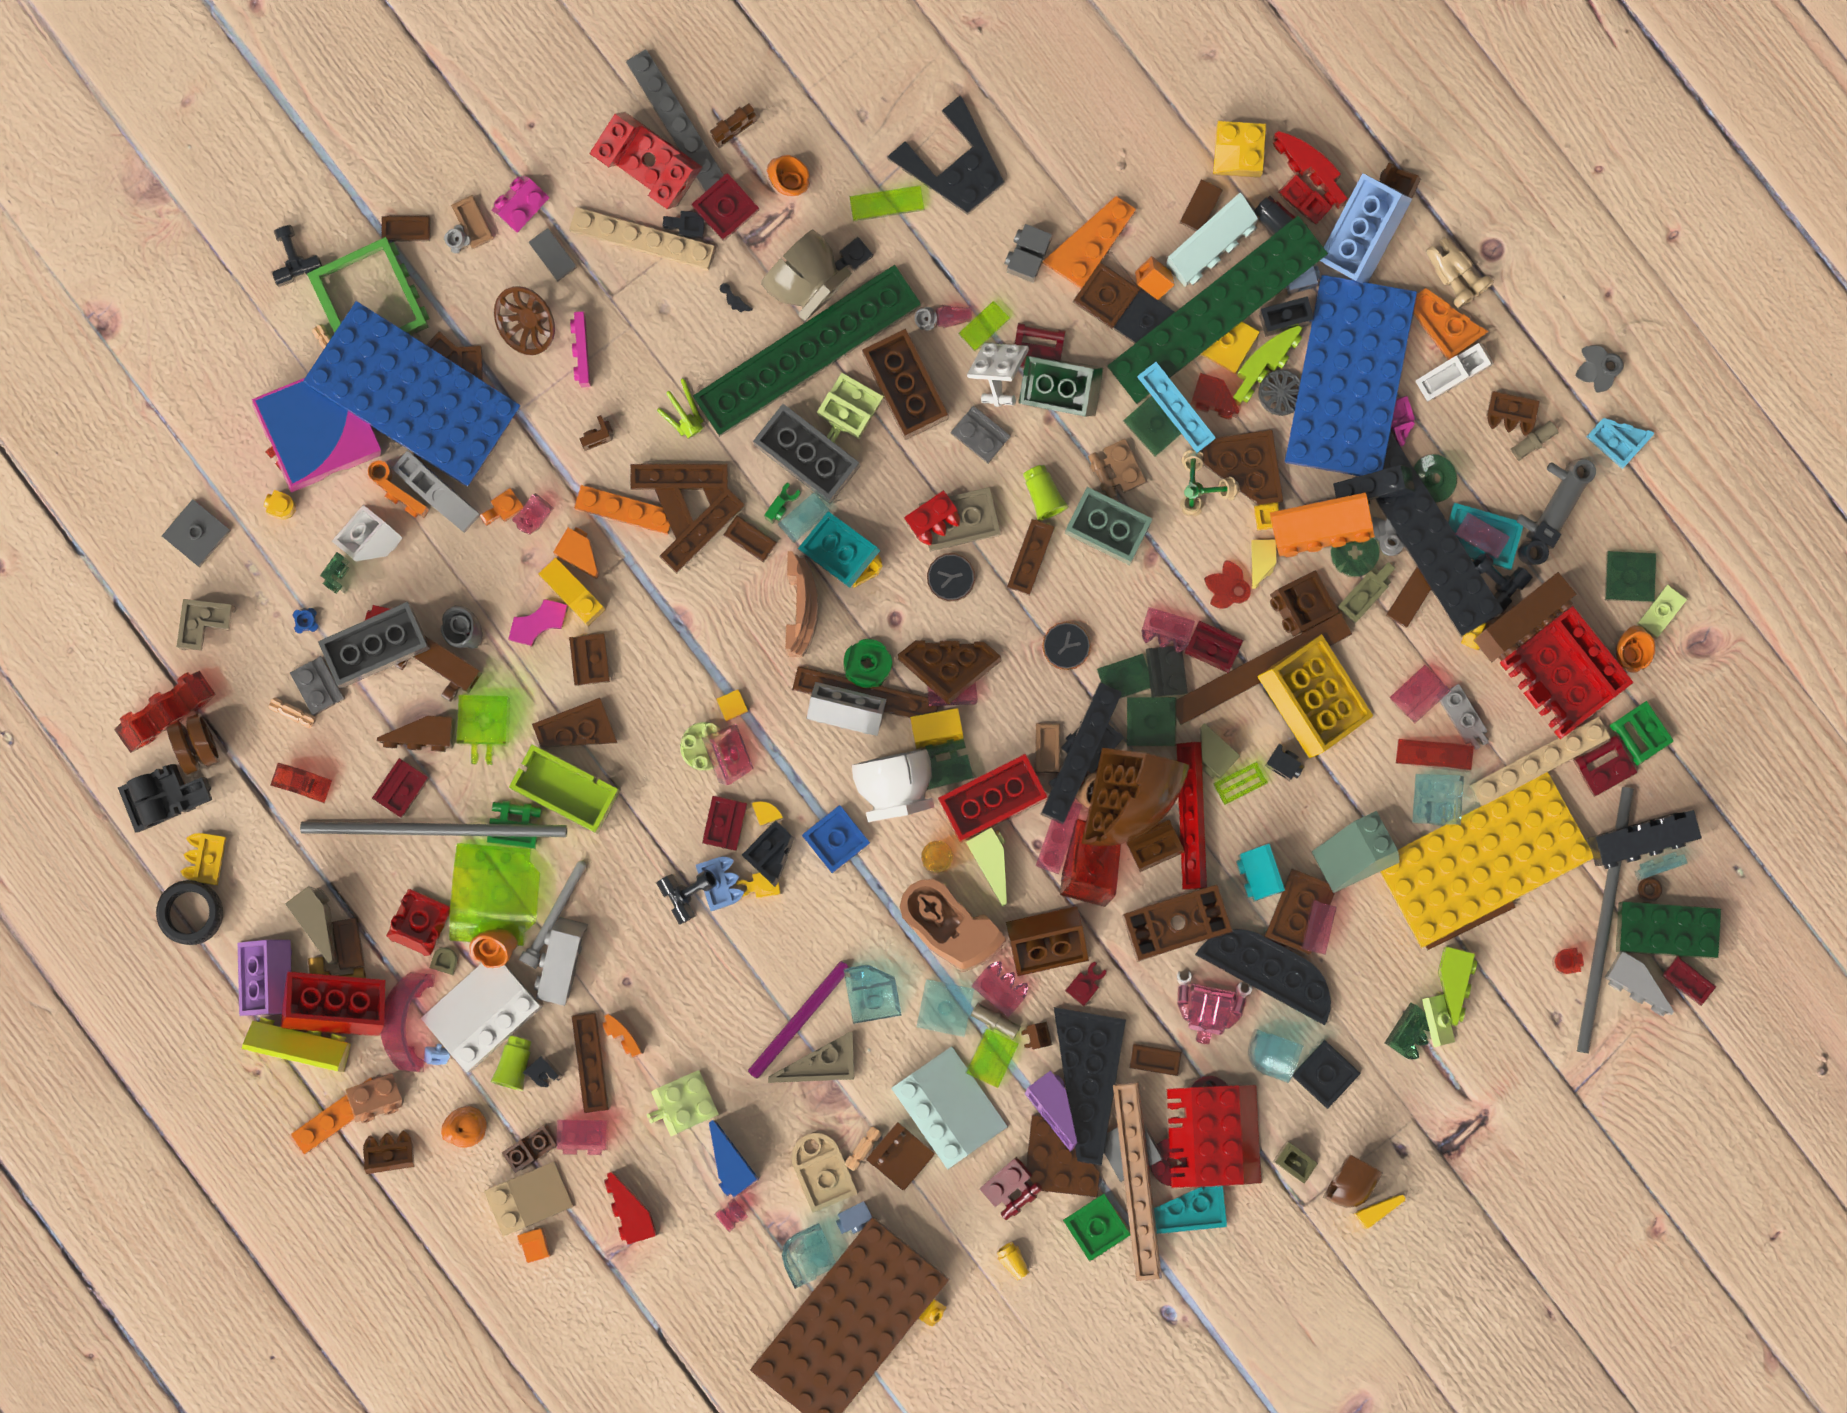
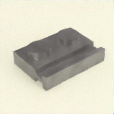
[951,406,1010,464]
[290,656,344,716]

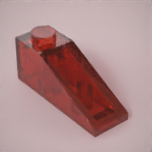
[1395,739,1474,773]

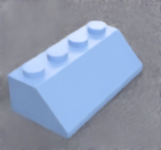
[1320,173,1412,283]

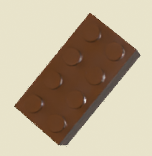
[862,329,948,440]
[1473,572,1577,663]

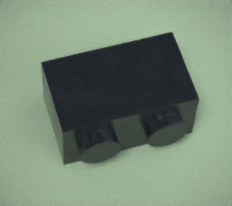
[1259,296,1314,337]

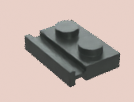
[1146,645,1188,697]

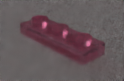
[1035,802,1082,874]

